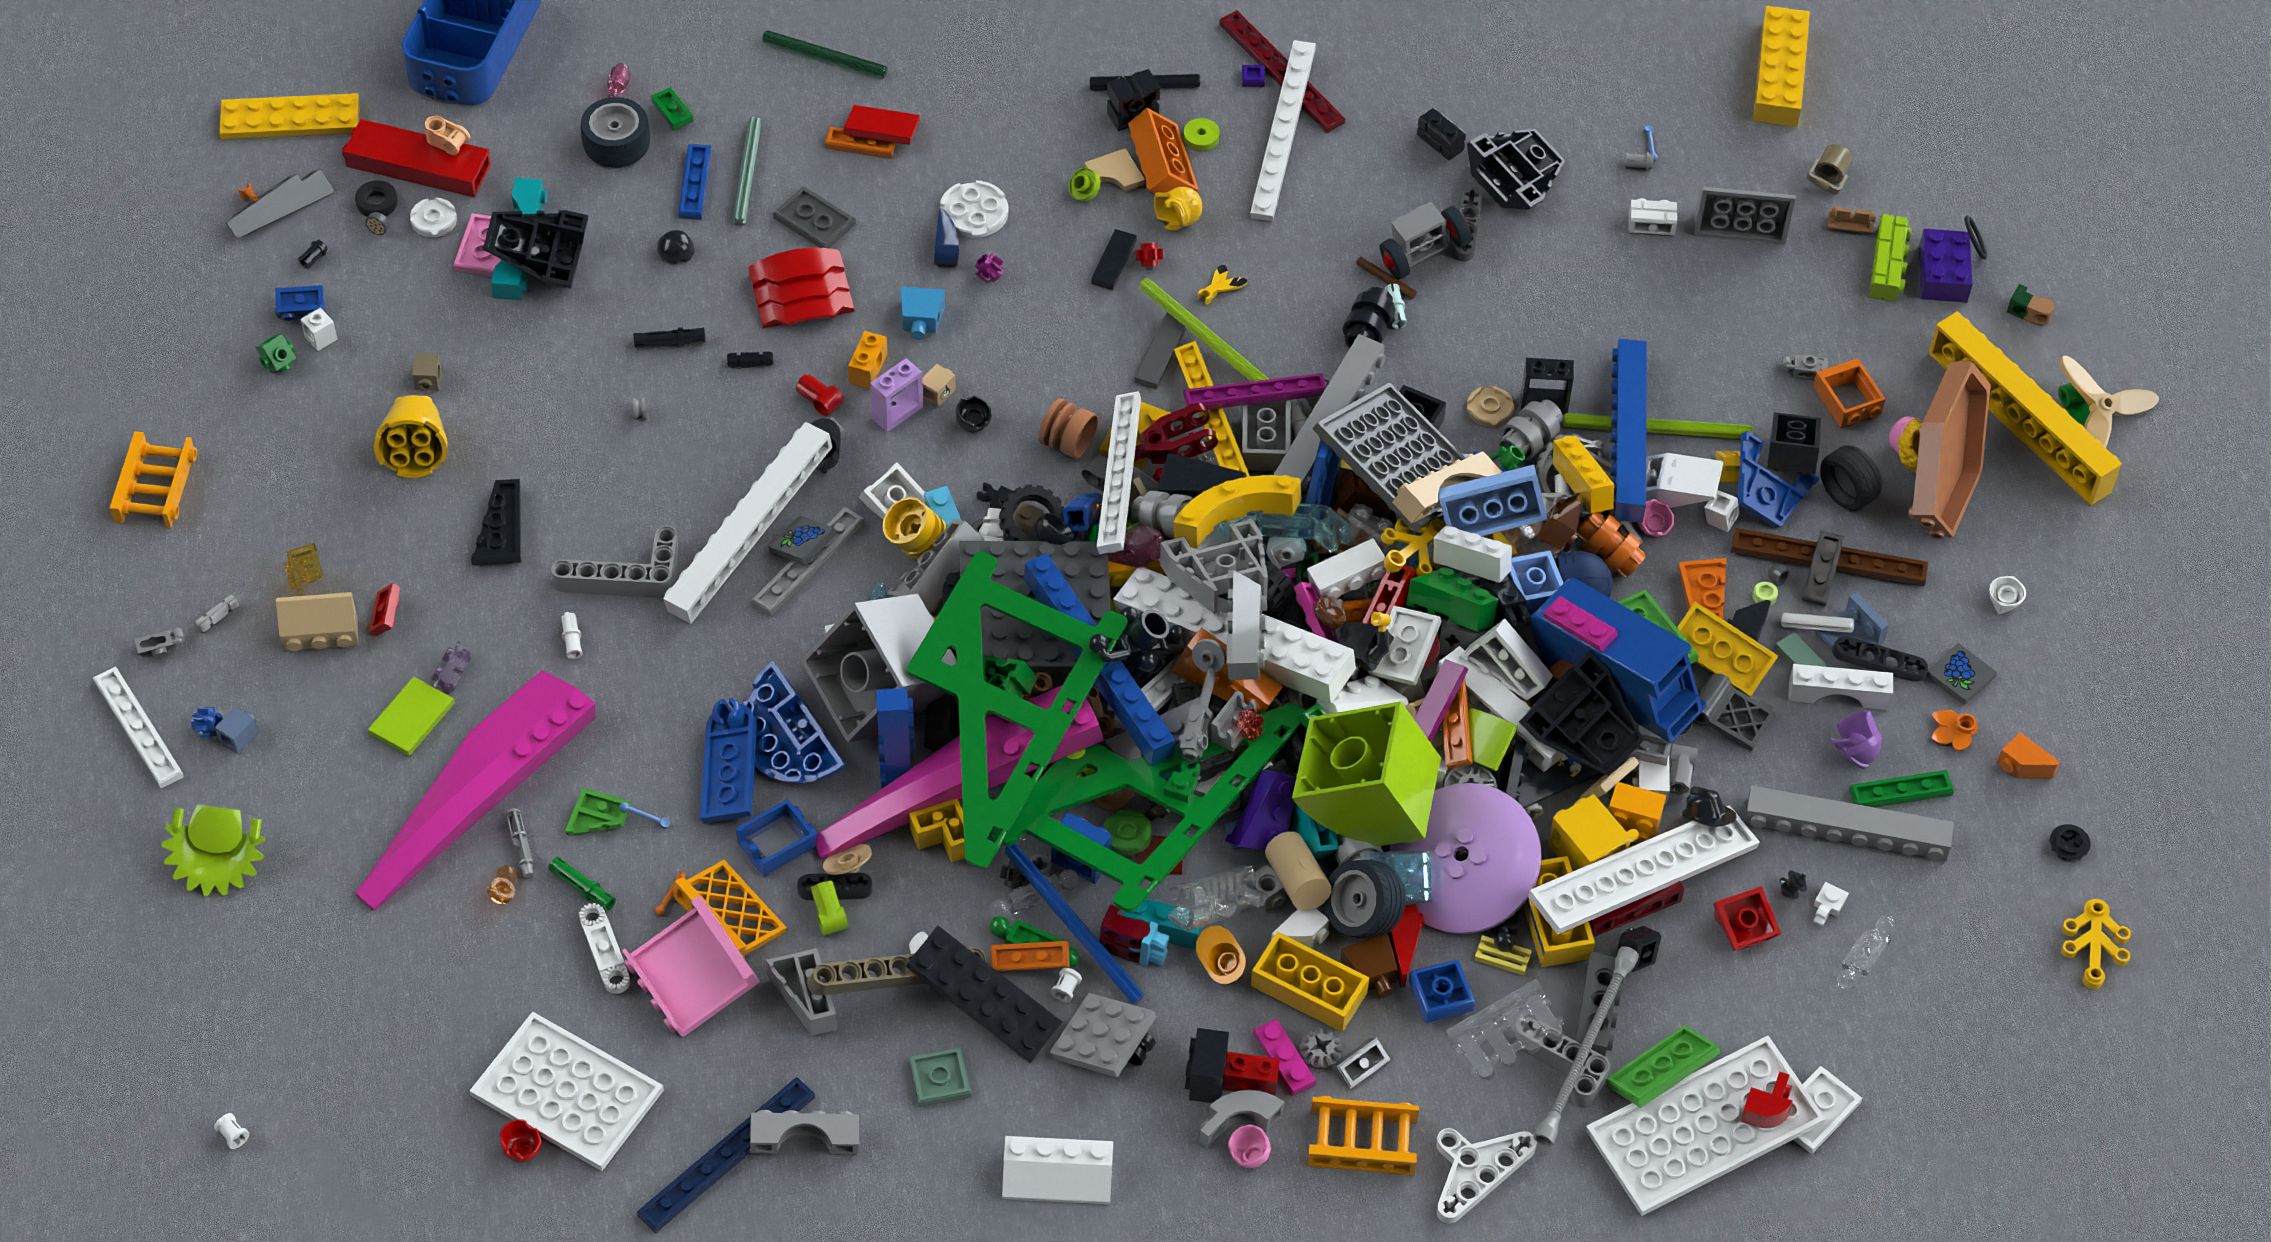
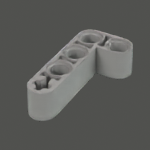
[1514,1017,1610,1108]

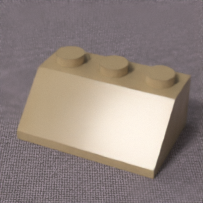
[276,592,358,651]

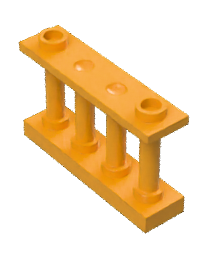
[109,431,197,529]
[1307,1096,1419,1175]

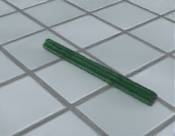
[762,30,888,78]

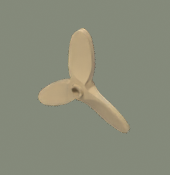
[2060,356,2159,448]

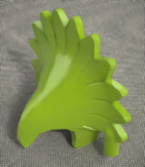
[161,804,265,896]

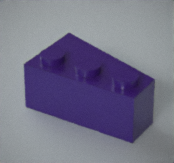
[1225,770,1296,851]

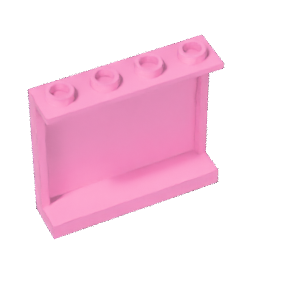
[622,895,760,1037]

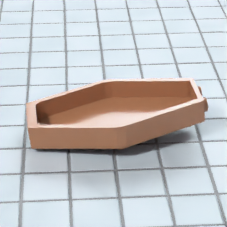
[1908,362,1991,540]

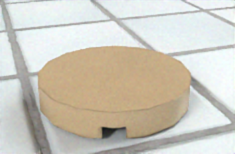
[1467,386,1514,428]

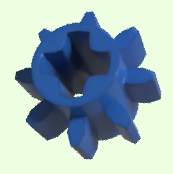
[191,707,223,738]

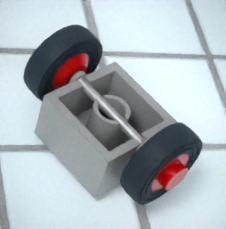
[1379,202,1472,280]

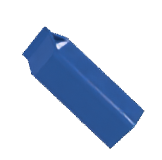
[1063,493,1103,531]

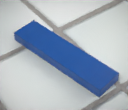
[678,144,711,219]

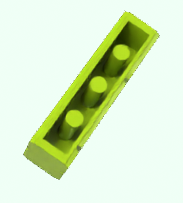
[1869,214,1912,302]

